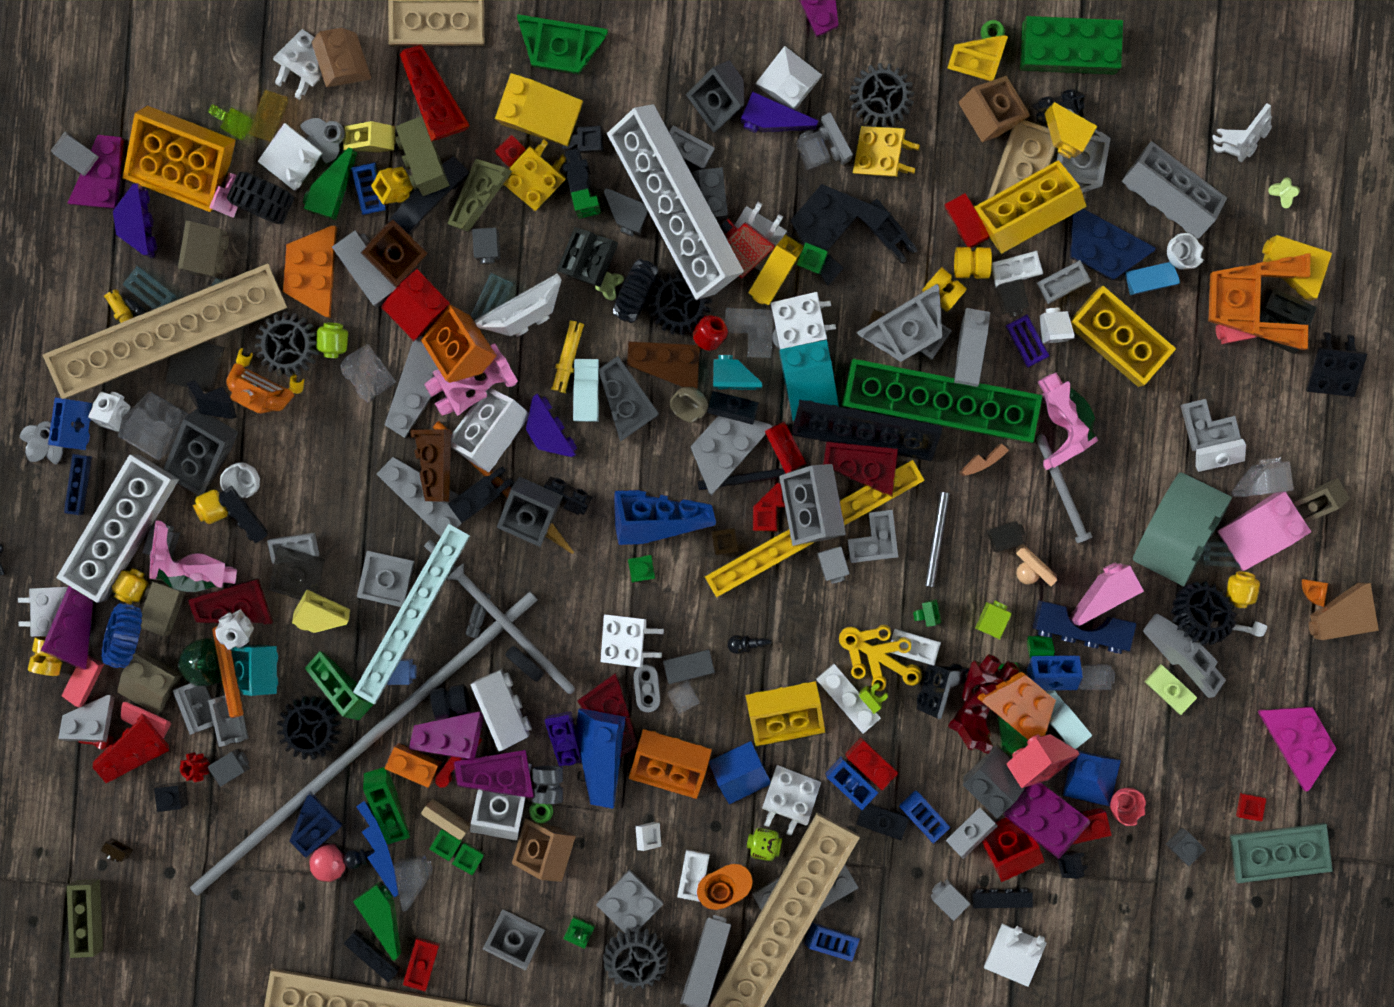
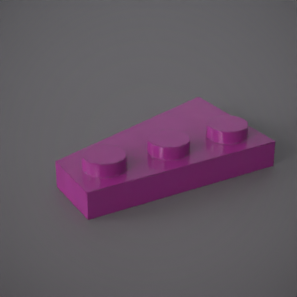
[40,586,93,670]
[409,711,484,760]
[454,750,534,798]

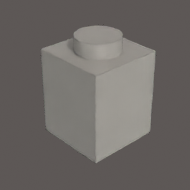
[817,546,849,584]
[931,879,970,921]

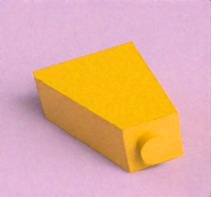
[748,234,804,306]
[1262,235,1332,301]

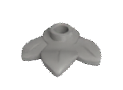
[300,118,345,164]
[20,421,63,464]

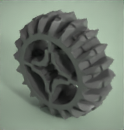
[849,63,914,128]
[255,312,320,377]
[603,926,668,991]

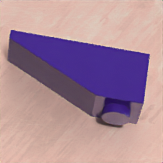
[741,92,818,133]

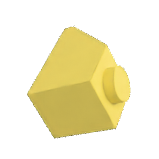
[343,121,396,152]
[292,590,350,633]

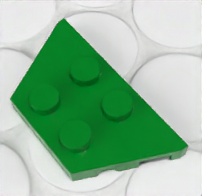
[517,14,608,75]

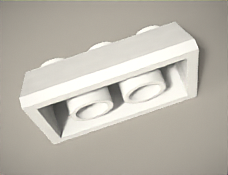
[451,388,529,473]
[470,669,532,751]

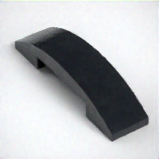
[387,156,470,236]

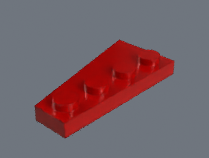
[400,45,470,142]

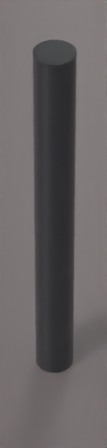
[698,468,792,490]

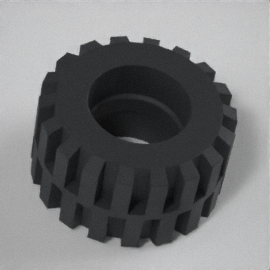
[227,172,295,224]

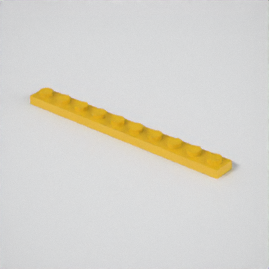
[705,460,925,597]

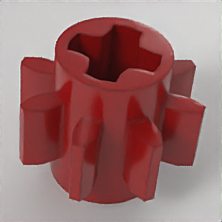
[180,752,210,783]

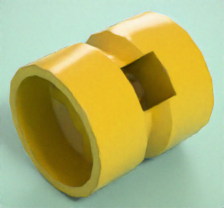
[954,247,992,279]
[921,267,967,312]
[28,636,62,676]

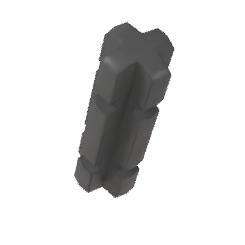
[466,592,491,638]

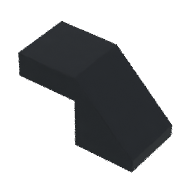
[186,379,237,419]

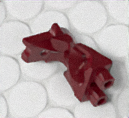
[948,654,1020,754]

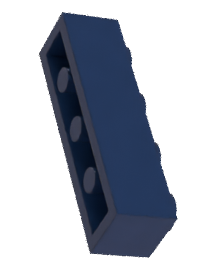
[64,454,92,515]

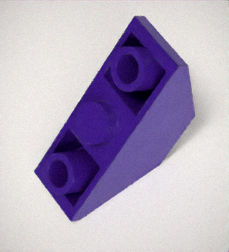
[113,183,157,258]
[526,394,577,458]
[545,711,582,766]

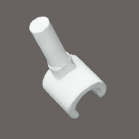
[1232,621,1267,637]

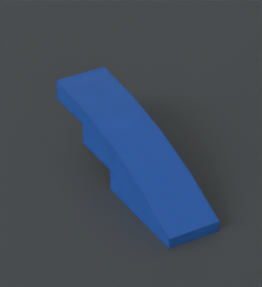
[356,801,399,898]

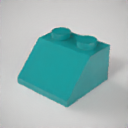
[231,645,278,696]

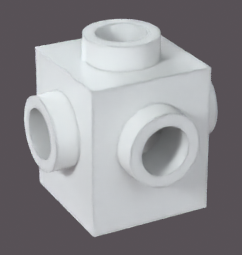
[88,392,131,432]
[215,609,254,650]

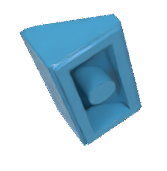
[1125,262,1180,296]

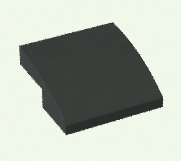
[557,227,618,287]
[1256,288,1317,354]

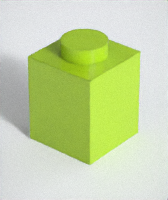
[975,600,1012,639]

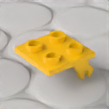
[853,126,920,177]
[503,139,566,211]

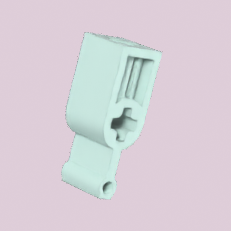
[573,359,599,422]
[1046,690,1092,749]

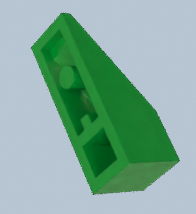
[303,147,357,221]
[305,651,373,720]
[363,767,410,845]
[353,881,401,961]

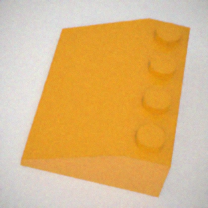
[123,105,236,212]

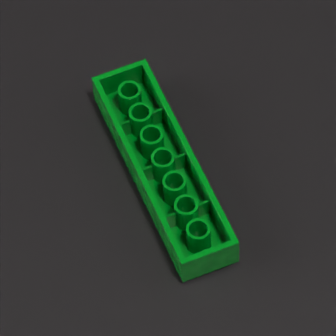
[842,359,1043,444]

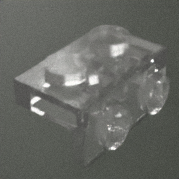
[340,344,396,403]

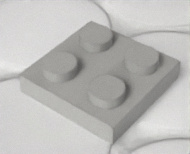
[357,550,415,607]
[596,869,664,933]

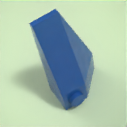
[614,490,716,545]
[576,708,625,809]

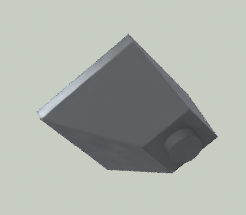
[686,60,744,133]

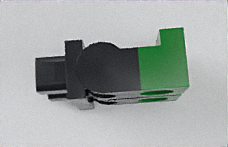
[563,148,602,219]

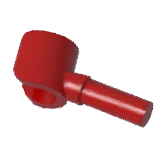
[78,735,114,750]

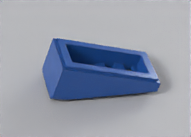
[351,162,386,215]
[899,790,951,844]
[805,922,860,962]

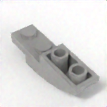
[1143,614,1226,698]

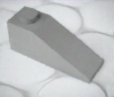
[954,308,990,387]

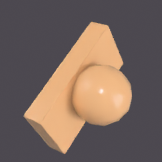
[1016,544,1057,586]

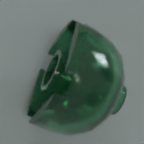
[178,638,222,686]

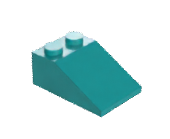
[779,340,839,421]

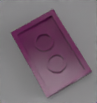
[1003,782,1090,859]

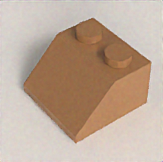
[311,28,371,87]
[958,76,1031,143]
[512,818,576,882]

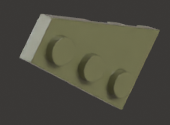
[447,159,512,232]

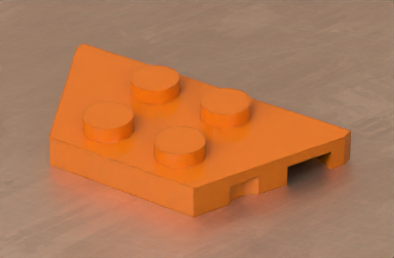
[283,226,337,318]
[977,672,1056,740]

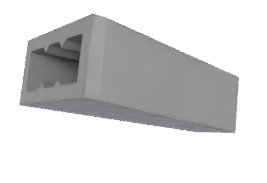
[680,915,731,1007]

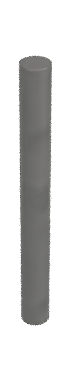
[925,492,950,587]

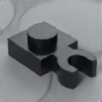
[562,126,604,153]

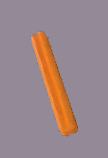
[212,626,244,718]

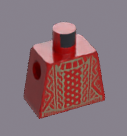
[720,219,776,279]

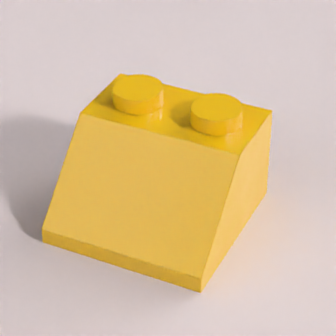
[1045,102,1097,159]

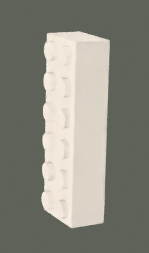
[56,455,179,603]

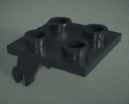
[1306,332,1368,397]
[916,663,970,719]

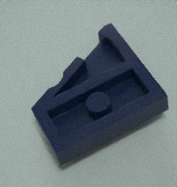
[289,791,342,858]

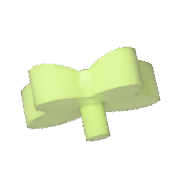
[1268,177,1300,208]
[595,272,624,301]

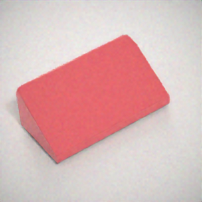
[62,656,104,708]
[121,701,172,738]

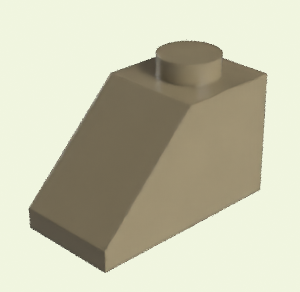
[1292,478,1350,523]

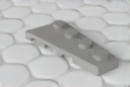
[385,335,438,438]
[377,457,462,537]

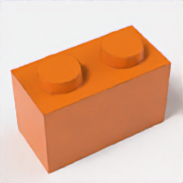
[384,743,442,788]

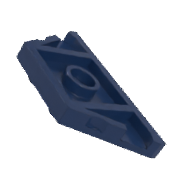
[1070,209,1156,280]

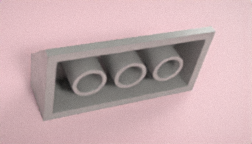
[1122,141,1227,239]

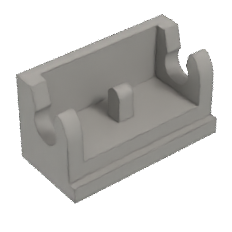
[173,679,214,735]
[208,695,249,747]

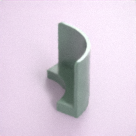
[1133,472,1232,586]

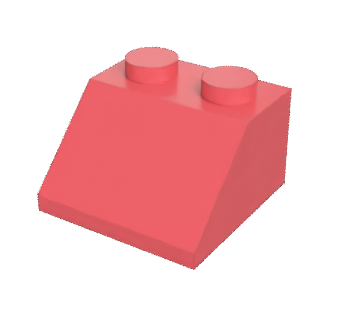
[1006,734,1080,788]

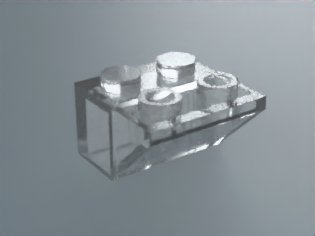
[118,391,189,460]

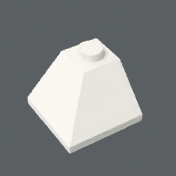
[755,46,822,110]

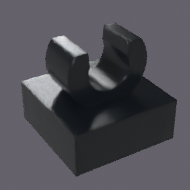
[1057,852,1088,879]

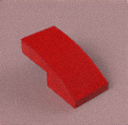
[944,193,990,248]

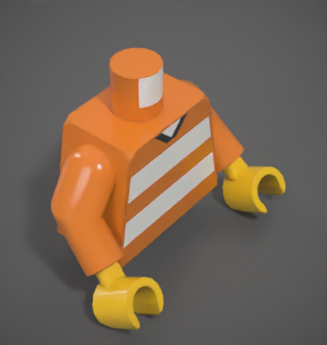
[226,348,304,414]

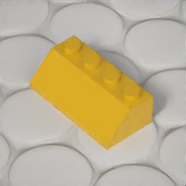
[974,160,1087,254]

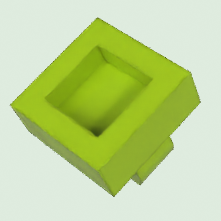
[859,682,888,714]

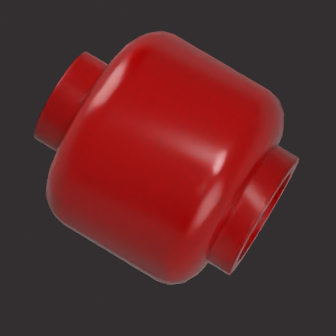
[693,315,728,351]

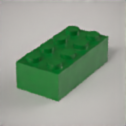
[1020,16,1123,75]

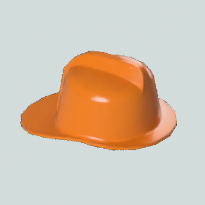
[697,864,753,910]

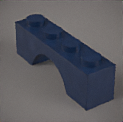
[1032,600,1136,654]

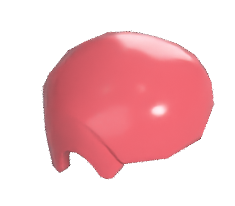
[1110,787,1146,826]
[309,843,346,882]

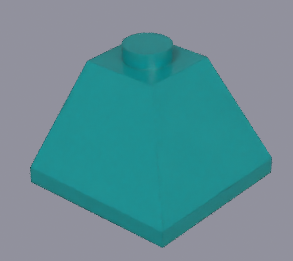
[713,355,762,390]

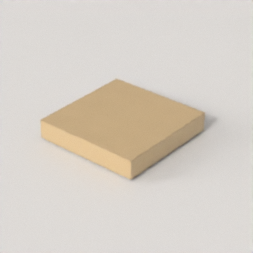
[421,799,471,840]

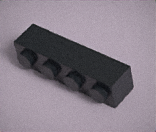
[219,485,268,544]
[971,887,1033,909]
[344,930,400,983]

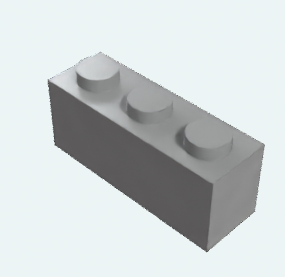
[332,231,396,308]

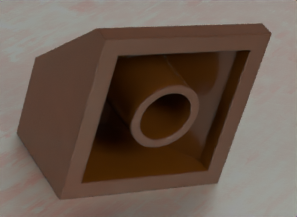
[361,219,428,287]

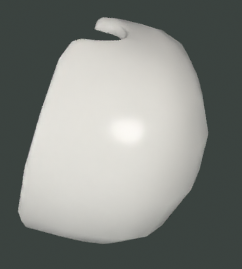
[1167,233,1204,269]
[220,462,260,498]

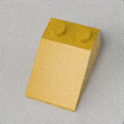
[495,73,583,146]

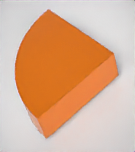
[1302,579,1328,607]

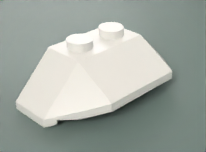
[474,274,561,337]

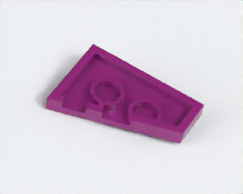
[799,0,838,38]
[67,135,124,209]

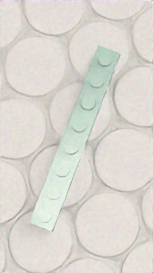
[353,524,470,704]

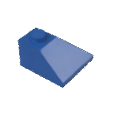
[1063,750,1121,807]

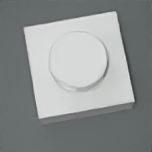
[636,822,661,851]

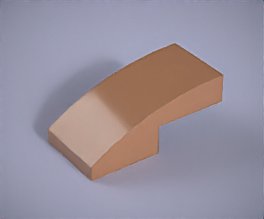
[959,444,1009,476]

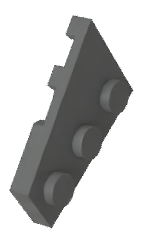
[598,356,659,442]

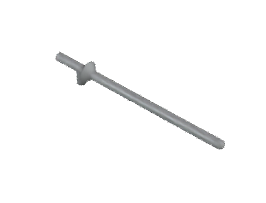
[424,540,575,694]

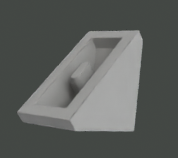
[51,131,99,176]

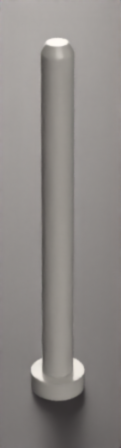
[1036,434,1092,543]

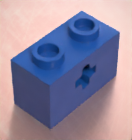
[48,397,92,450]
[1027,656,1083,690]
[825,756,878,810]

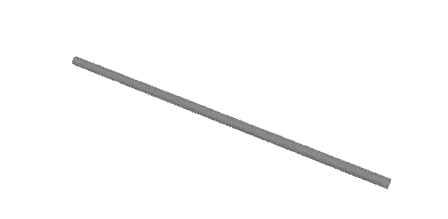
[190,591,538,896]

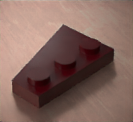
[823,442,898,498]
[188,578,273,624]
[577,673,638,758]

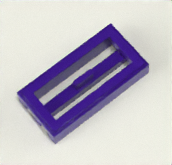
[1005,314,1049,368]

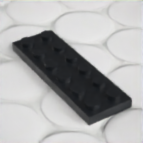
[792,399,942,461]

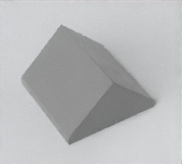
[483,909,545,971]

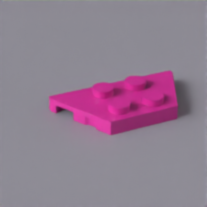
[1257,706,1336,792]

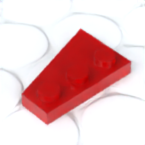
[93,713,169,783]

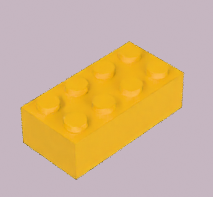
[1070,286,1176,387]

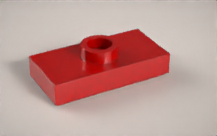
[765,421,806,474]

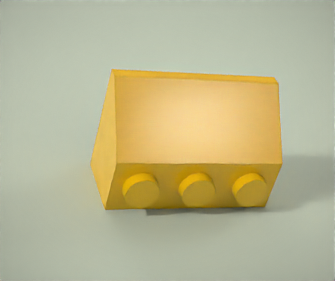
[745,681,825,746]

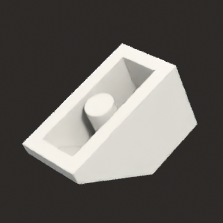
[1039,308,1074,344]

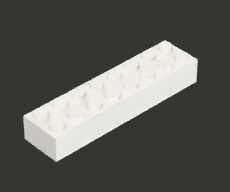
[607,104,744,300]

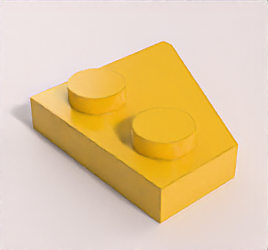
[947,35,1008,81]

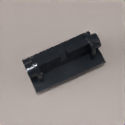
[1032,89,1085,124]
[544,477,593,516]

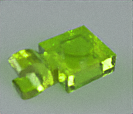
[208,104,254,141]

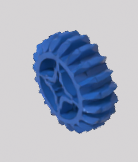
[101,603,142,668]

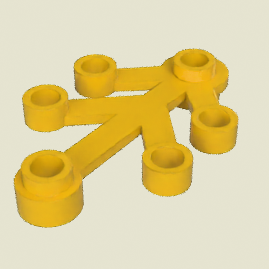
[839,625,922,691]

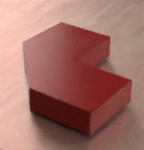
[753,483,785,531]

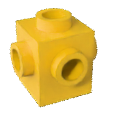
[371,167,413,205]

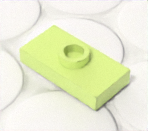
[1144,664,1197,715]

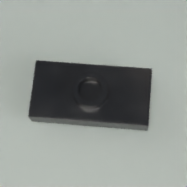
[707,391,759,425]
[856,803,909,840]

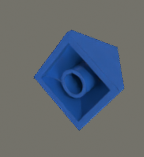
[709,741,771,804]

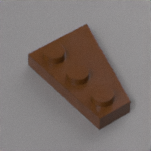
[627,341,700,389]
[410,429,451,502]

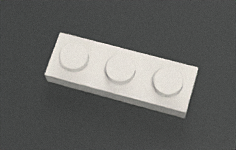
[816,664,881,734]

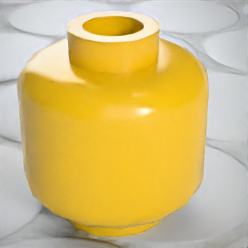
[192,489,228,524]
[112,568,149,604]
[1226,571,1260,608]

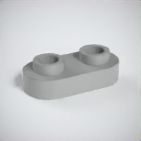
[634,664,660,712]

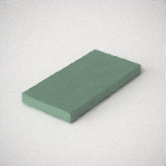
[1230,823,1333,883]

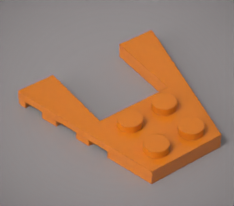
[1208,253,1311,350]

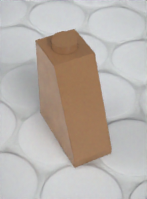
[1309,582,1379,640]

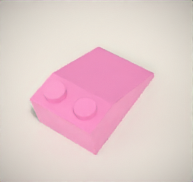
[1217,491,1311,571]
[1069,562,1144,626]

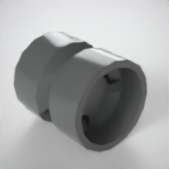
[532,766,563,804]

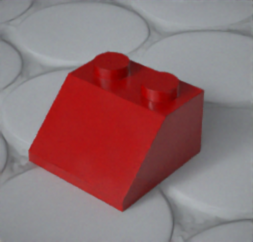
[381,269,450,342]
[982,818,1045,883]

